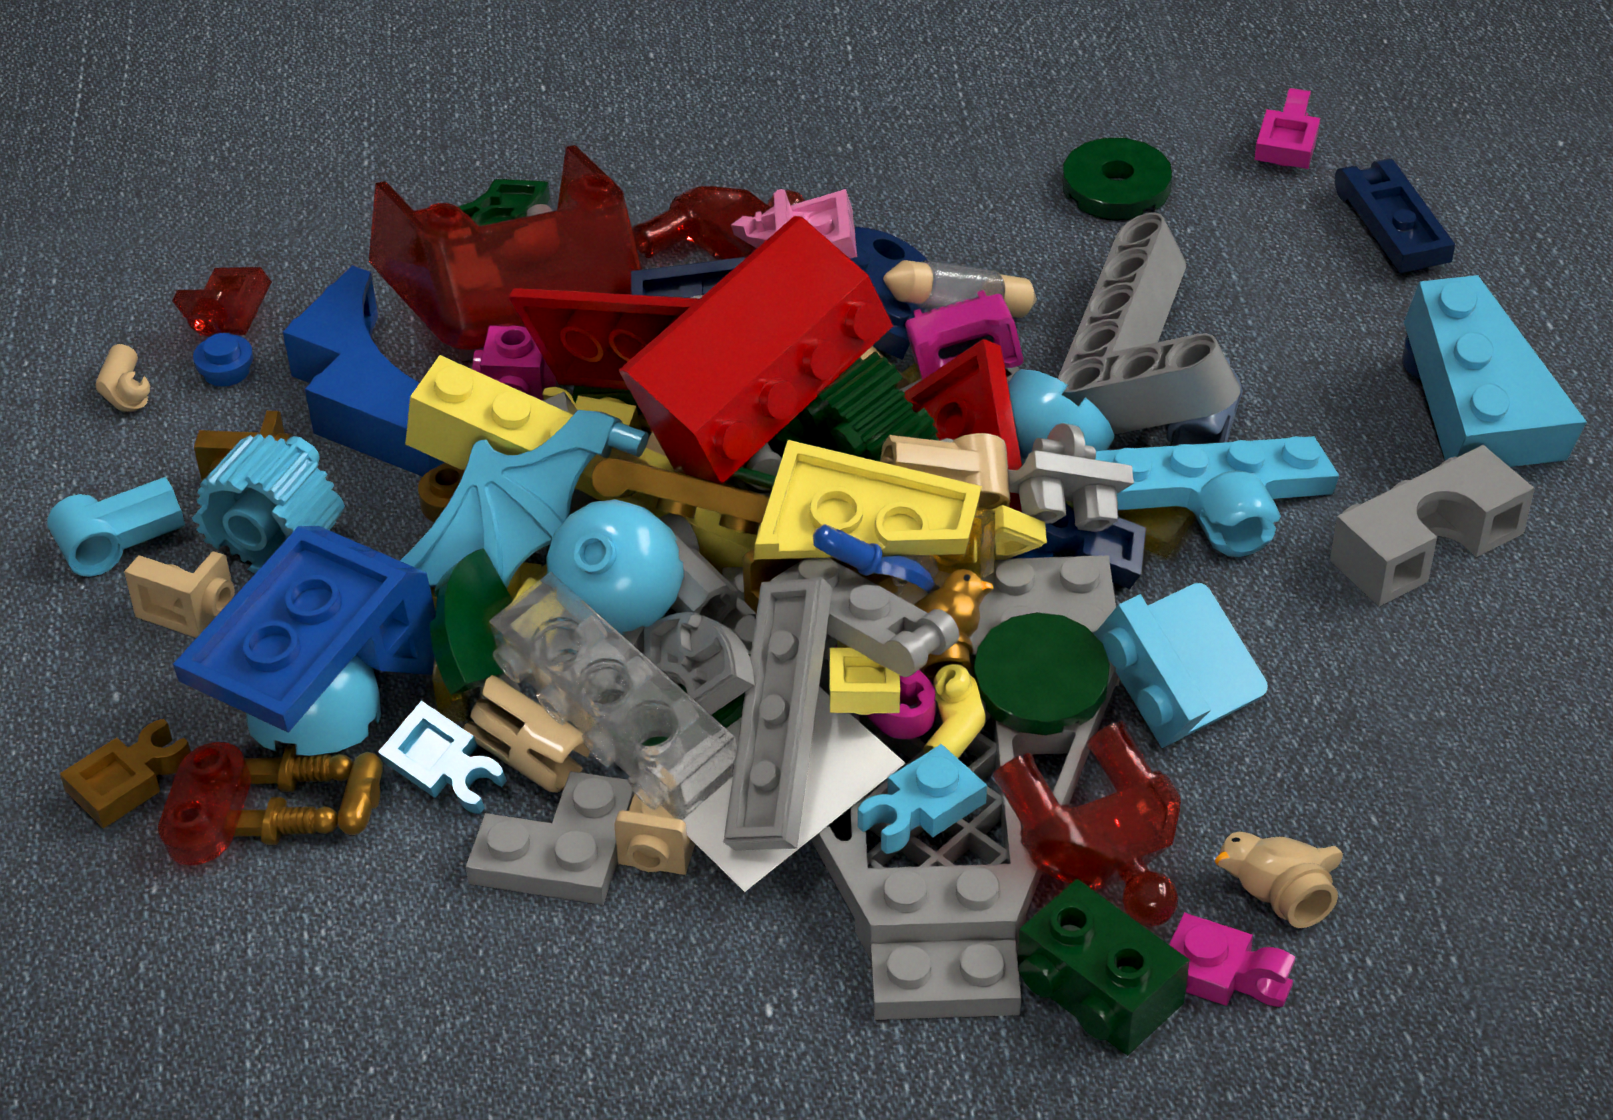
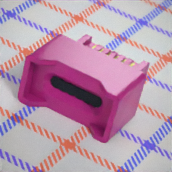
[905,290,1024,380]

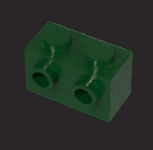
[1017,879,1190,1056]

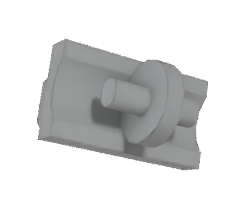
[1008,423,1134,532]

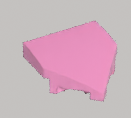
[731,189,857,258]

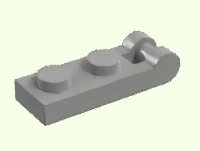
[771,558,959,677]

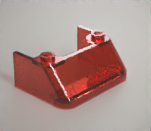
[368,145,642,350]

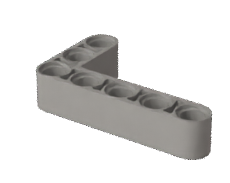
[1057,212,1241,434]

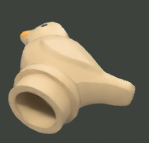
[1215,832,1343,928]

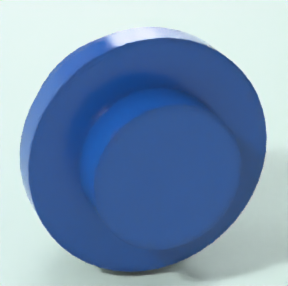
[193,333,253,386]

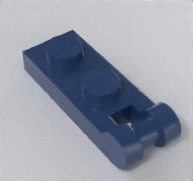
[1335,158,1455,273]

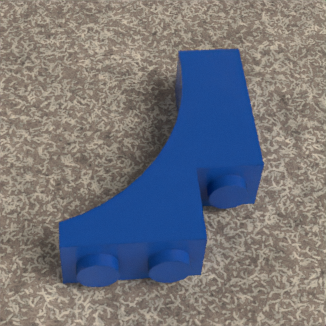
[283,265,445,477]

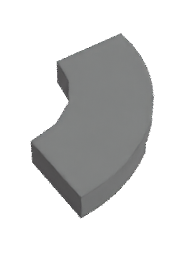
[644,612,755,716]

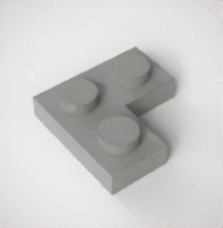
[466,771,637,905]

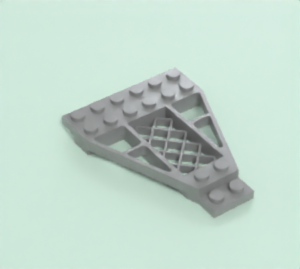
[722,555,1120,1020]

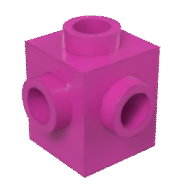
[472,326,560,401]

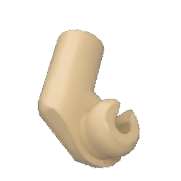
[96,344,150,412]

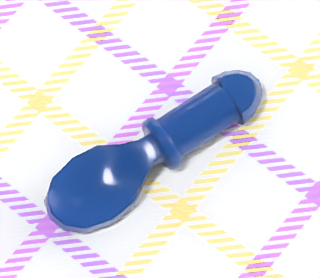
[813,524,935,593]

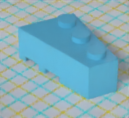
[1404,275,1587,467]

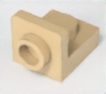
[124,551,235,638]
[614,784,695,875]

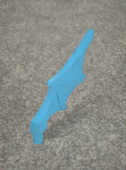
[400,410,648,588]

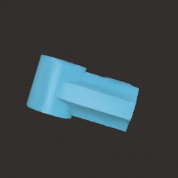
[47,477,185,577]

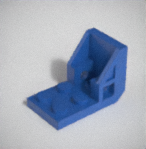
[173,526,438,733]

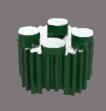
[797,352,939,462]

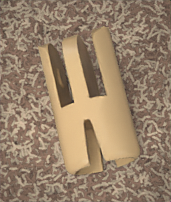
[463,675,591,793]

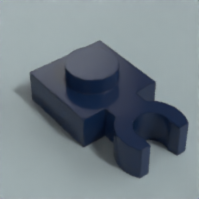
[1039,503,1146,589]

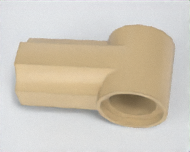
[880,433,1010,513]

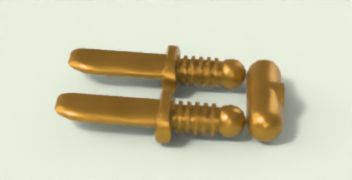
[183,745,383,845]

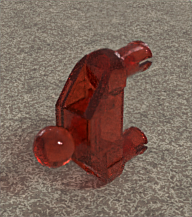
[631,186,806,260]
[991,721,1181,927]

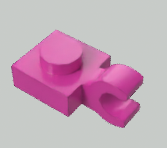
[1254,88,1320,169]
[1169,912,1295,1007]

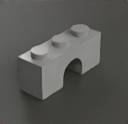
[1330,445,1535,607]

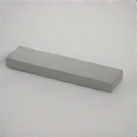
[723,578,832,850]

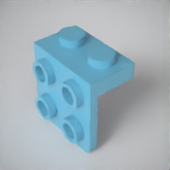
[1094,583,1268,748]

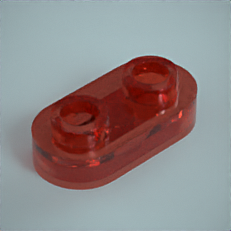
[158,742,252,865]

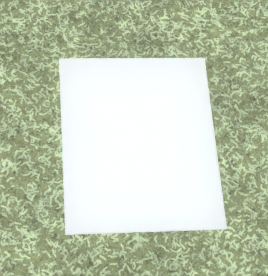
[644,687,906,892]

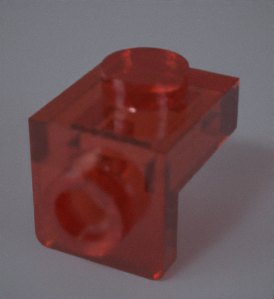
[172,267,272,337]

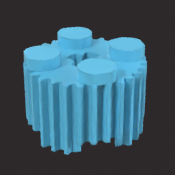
[192,434,345,573]

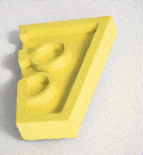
[753,440,982,560]

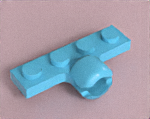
[1095,436,1339,557]

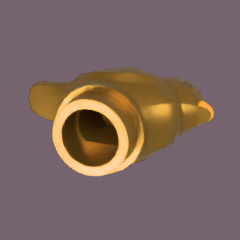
[914,569,993,681]

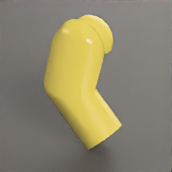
[923,664,986,758]

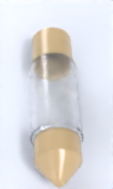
[883,260,1037,318]

